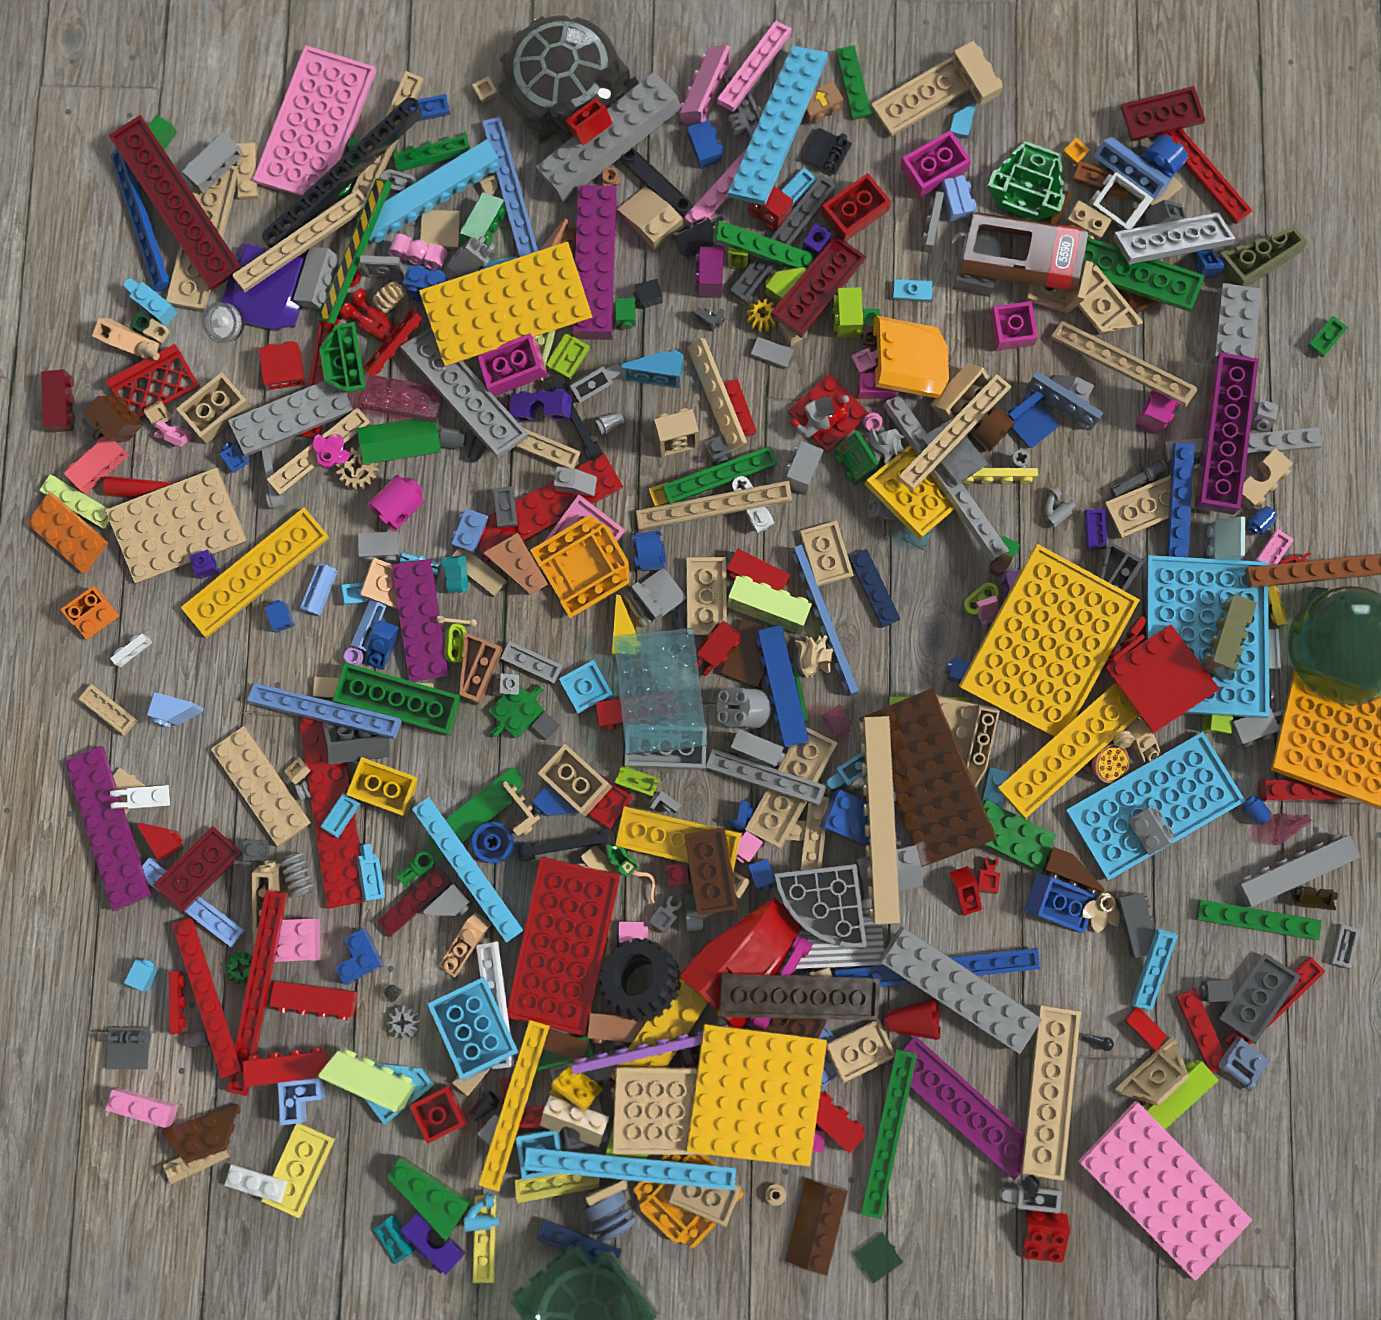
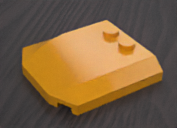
[873,315,949,398]
[530,515,630,618]
[633,1154,744,1248]

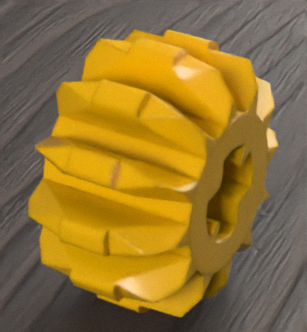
[746,299,777,332]

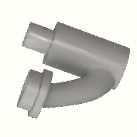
[1045,487,1076,528]

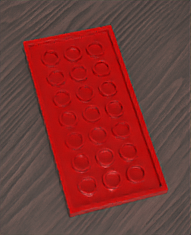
[507,857,621,1036]

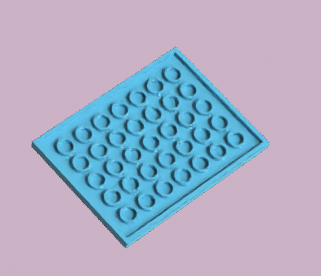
[1146,555,1270,718]

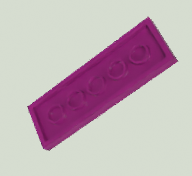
[391,559,449,682]

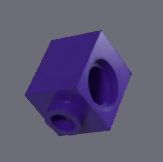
[802,224,832,258]
[189,549,220,579]

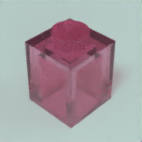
[822,704,853,737]

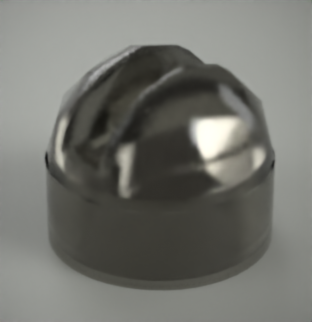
[384,985,402,1003]

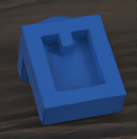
[219,441,250,473]

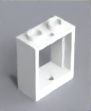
[1091,172,1154,230]

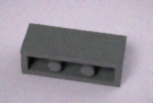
[1115,892,1155,958]

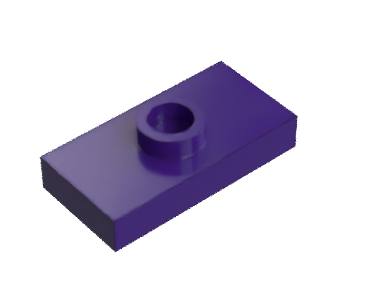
[1084,509,1107,549]

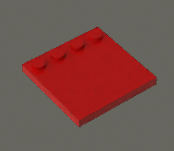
[1105,624,1220,734]

